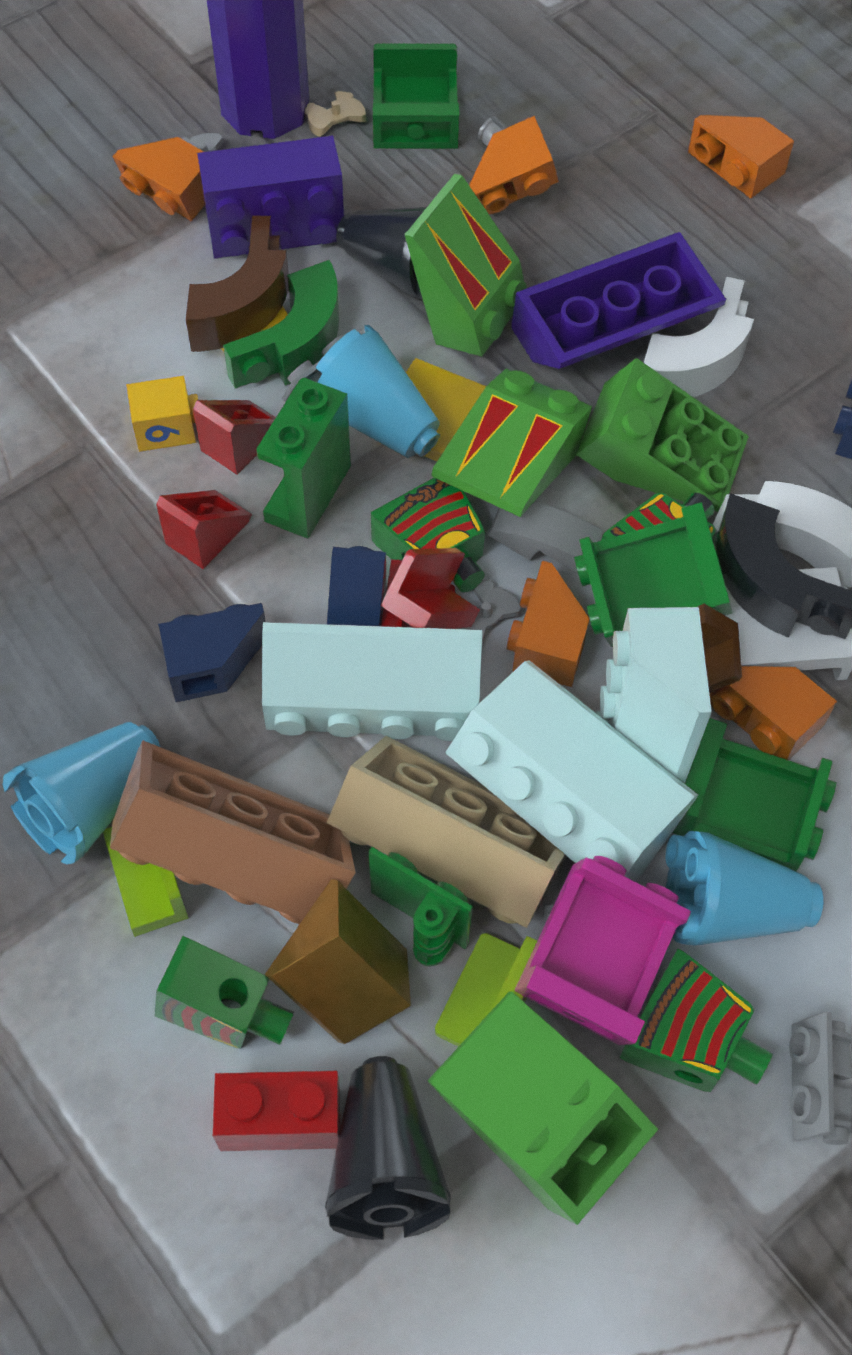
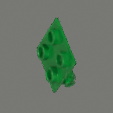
[369,847,473,967]

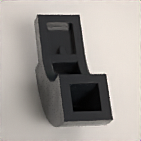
[716,493,852,639]

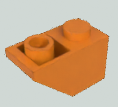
[688,115,794,199]
[469,116,559,214]
[112,137,205,222]
[506,561,590,687]
[709,666,837,760]

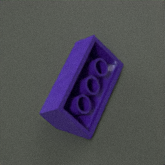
[511,232,726,369]

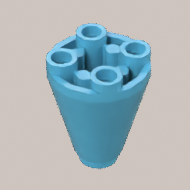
[665,831,823,946]

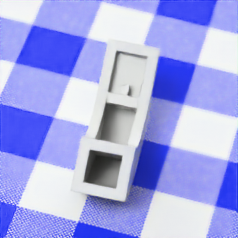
[644,277,754,397]
[713,481,852,587]

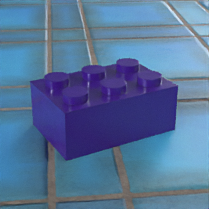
[197,136,344,259]

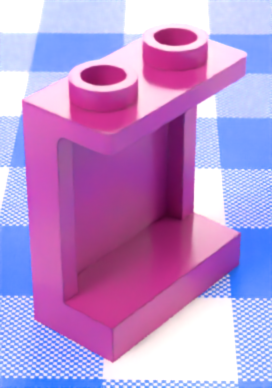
[514,856,691,1045]

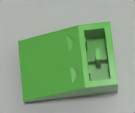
[576,358,748,512]
[427,991,658,1225]

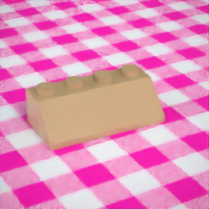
[327,736,566,928]

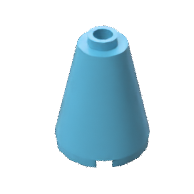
[316,325,440,458]
[2,722,160,865]

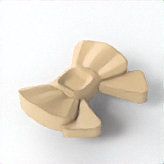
[305,91,366,137]

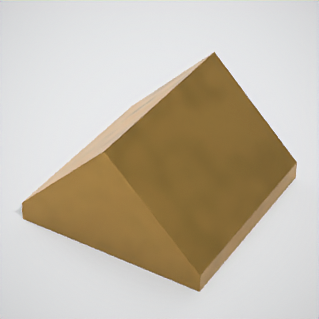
[264,879,411,1044]

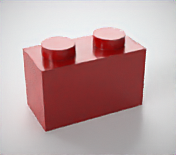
[212,1071,340,1151]

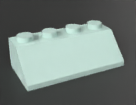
[595,607,712,784]
[262,622,482,741]
[445,660,698,882]

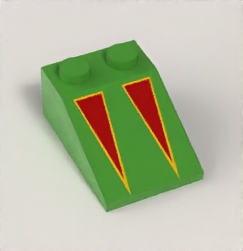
[405,174,527,356]
[431,368,592,517]

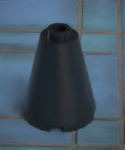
[325,1056,451,1240]

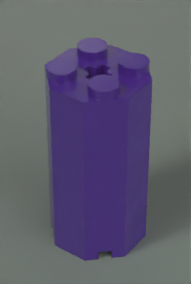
[207,0,310,139]

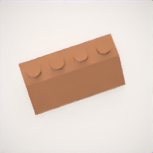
[110,740,356,924]

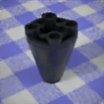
[336,207,427,300]

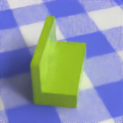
[103,827,189,937]
[435,933,537,1047]

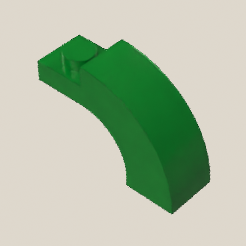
[223,260,339,389]

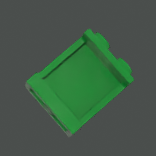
[373,43,459,149]
[256,378,351,539]
[574,502,733,647]
[672,718,837,872]

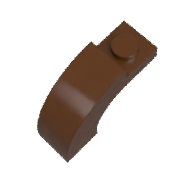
[186,215,289,352]

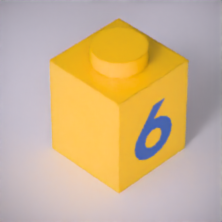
[126,376,198,452]

